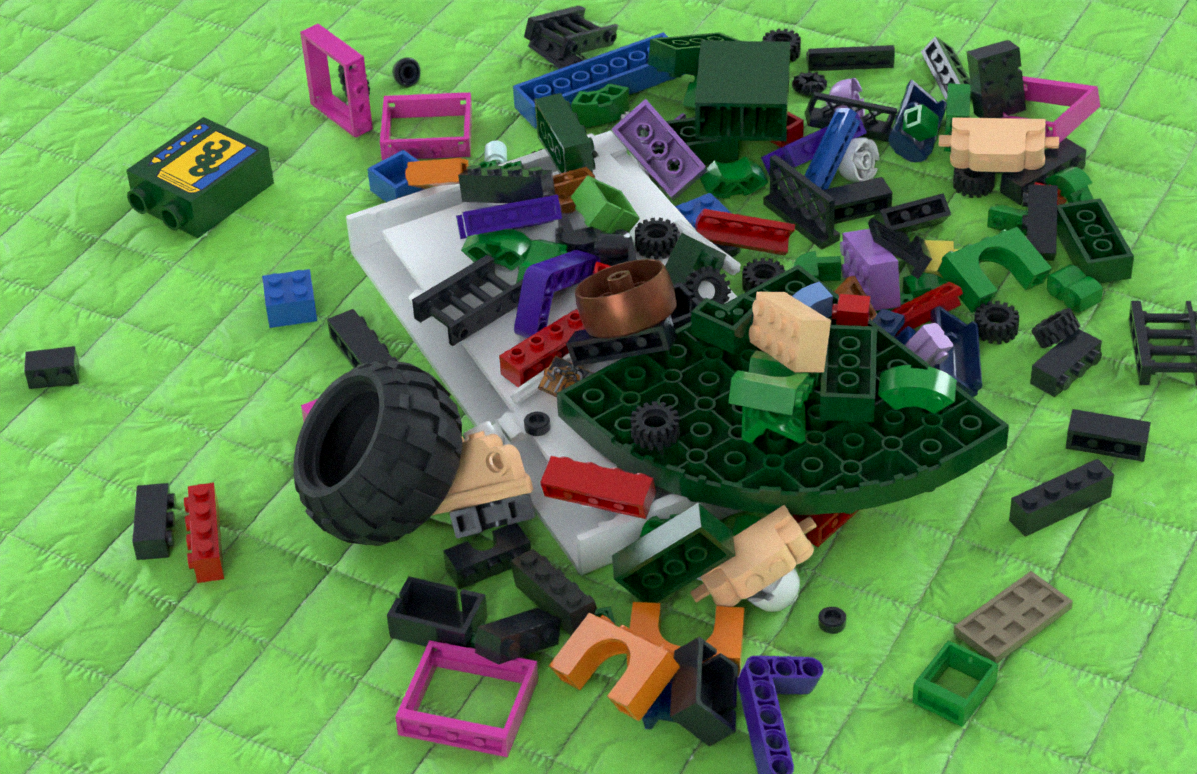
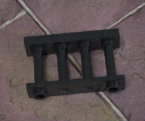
[524,5,618,58]
[412,254,523,346]
[1128,301,1197,386]

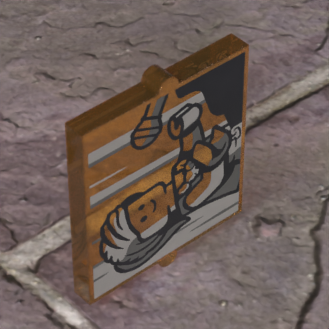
[538,356,593,397]

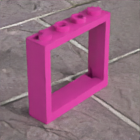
[300,24,373,138]
[1002,76,1101,143]
[380,92,472,160]
[395,640,538,757]

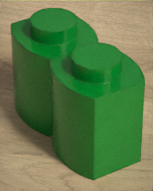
[1047,264,1103,313]

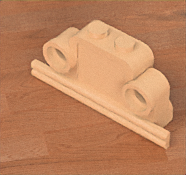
[938,118,1059,172]
[432,431,534,516]
[690,505,817,607]

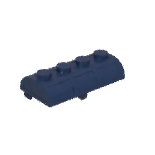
[888,79,947,163]
[930,306,982,397]

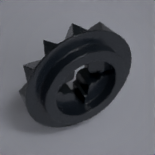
[792,71,827,95]

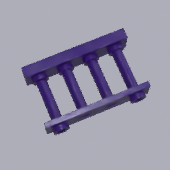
[761,112,867,177]
[456,195,562,239]

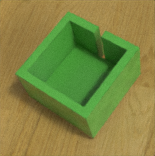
[571,175,640,234]

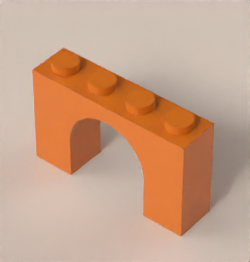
[405,158,472,189]
[627,602,744,675]
[549,613,680,721]

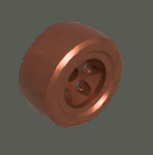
[575,259,676,339]

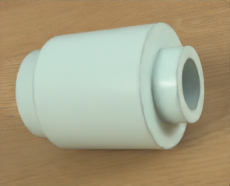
[485,141,507,165]

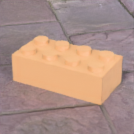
[749,292,831,372]

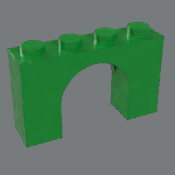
[937,227,1052,313]
[728,351,821,415]

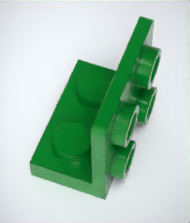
[742,403,805,444]

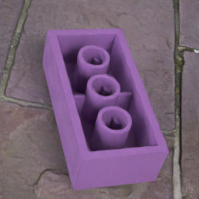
[611,99,708,201]
[840,229,901,311]

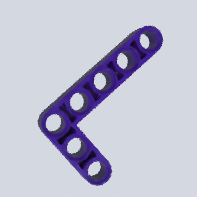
[514,250,600,338]
[737,656,824,774]

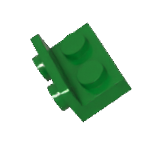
[987,204,1026,236]

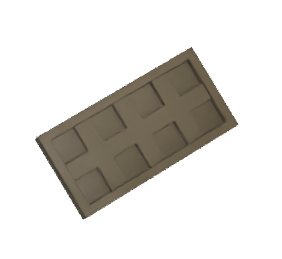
[954,571,1073,663]

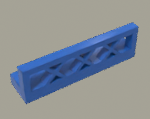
[804,108,860,199]

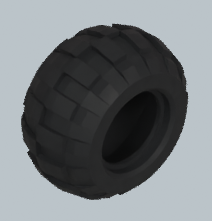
[294,360,463,546]

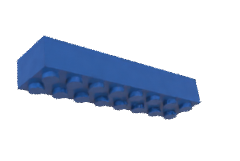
[513,32,685,129]

